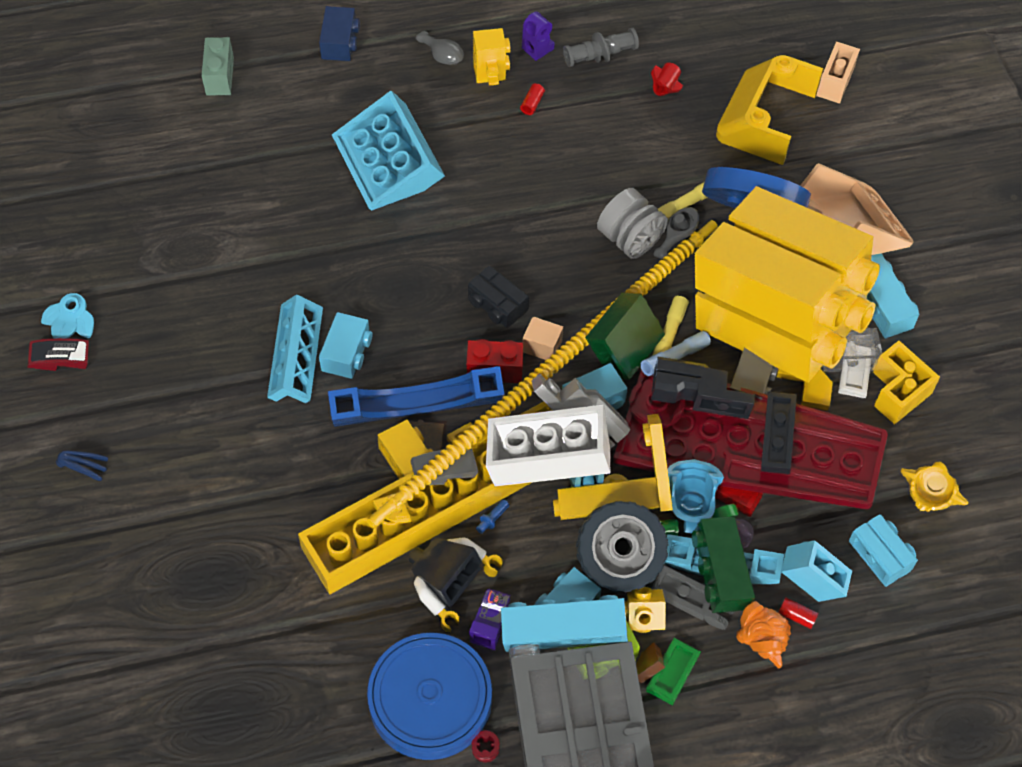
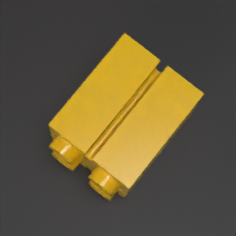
[695,186,880,383]

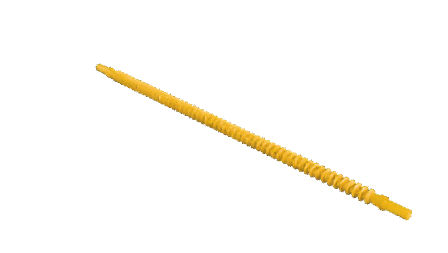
[367,220,718,528]

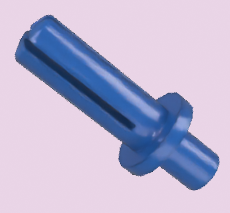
[476,500,509,534]

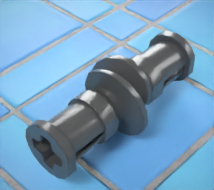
[563,28,639,67]

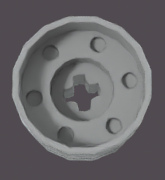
[597,188,668,259]

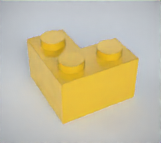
[873,341,940,425]

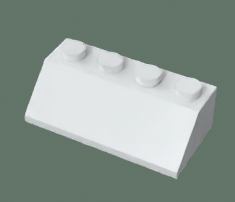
[486,405,610,486]

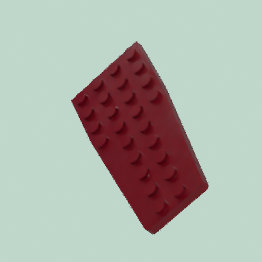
[613,369,888,509]

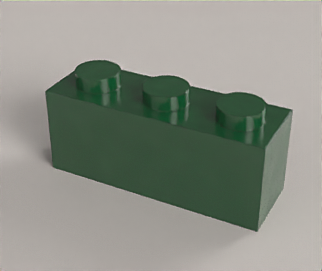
[692,517,755,613]

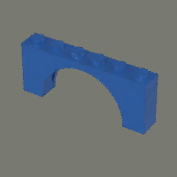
[328,366,504,427]

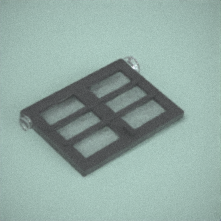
[508,642,654,767]

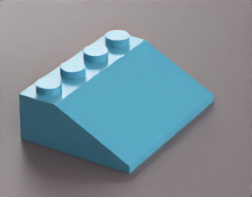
[332,91,445,211]

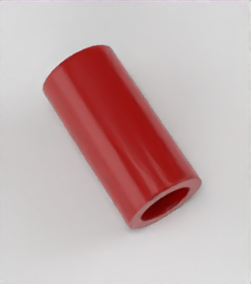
[520,83,545,115]
[778,597,819,629]

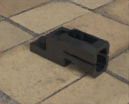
[651,357,755,419]

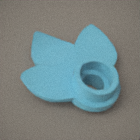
[41,293,94,339]

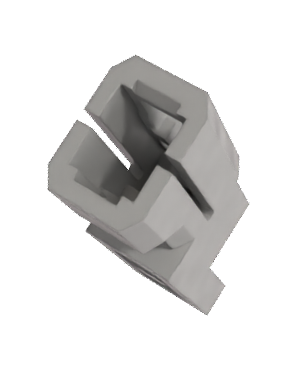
[531,374,630,449]

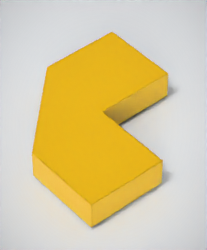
[776,368,833,410]

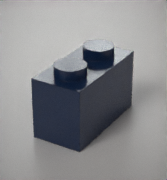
[319,6,360,61]

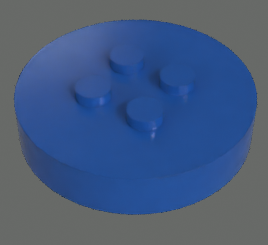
[702,167,811,209]
[367,633,492,760]

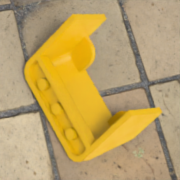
[716,55,823,165]

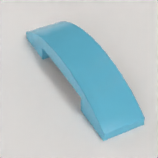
[664,534,784,584]

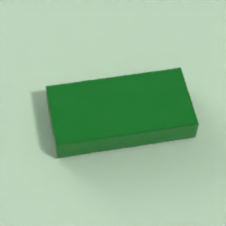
[646,638,701,706]

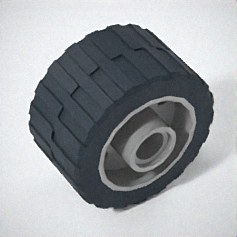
[576,501,669,592]

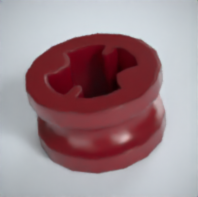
[472,730,500,763]

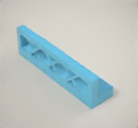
[267,294,323,403]

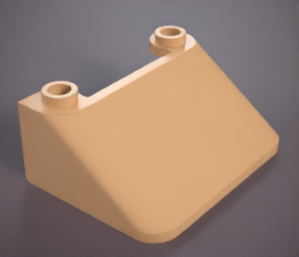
[800,163,914,255]

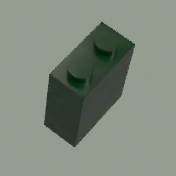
[585,293,665,380]

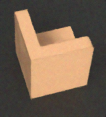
[523,317,563,360]

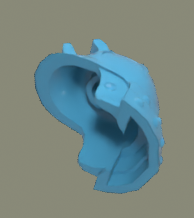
[667,459,724,533]

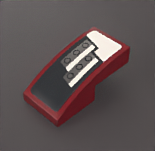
[27,338,89,371]

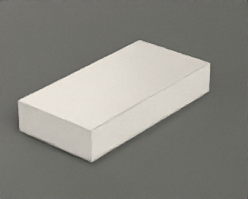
[838,344,873,398]

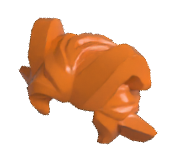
[736,601,791,668]

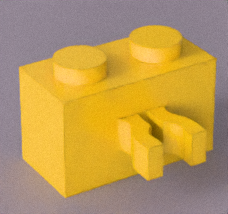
[473,28,510,86]

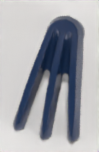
[56,451,109,481]

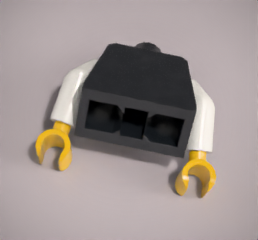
[409,538,503,632]

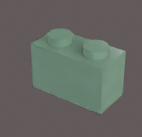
[202,37,234,95]

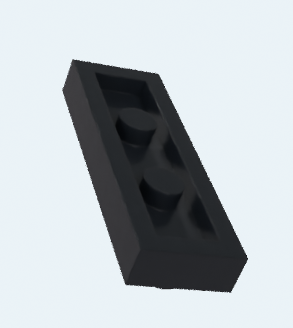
[761,392,797,474]

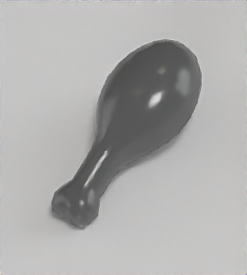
[416,31,464,65]
[654,207,700,260]

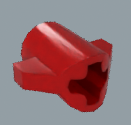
[651,63,683,96]

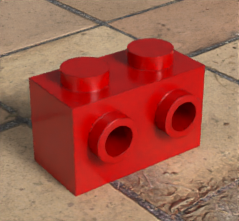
[467,339,523,383]

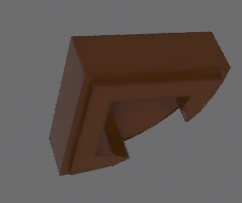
[636,643,665,683]

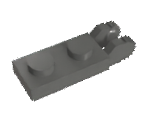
[651,566,735,630]

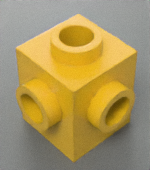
[624,587,665,633]

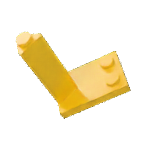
[553,414,672,520]

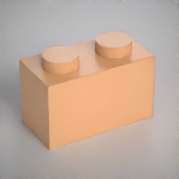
[816,42,860,103]

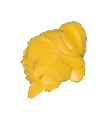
[901,461,968,512]

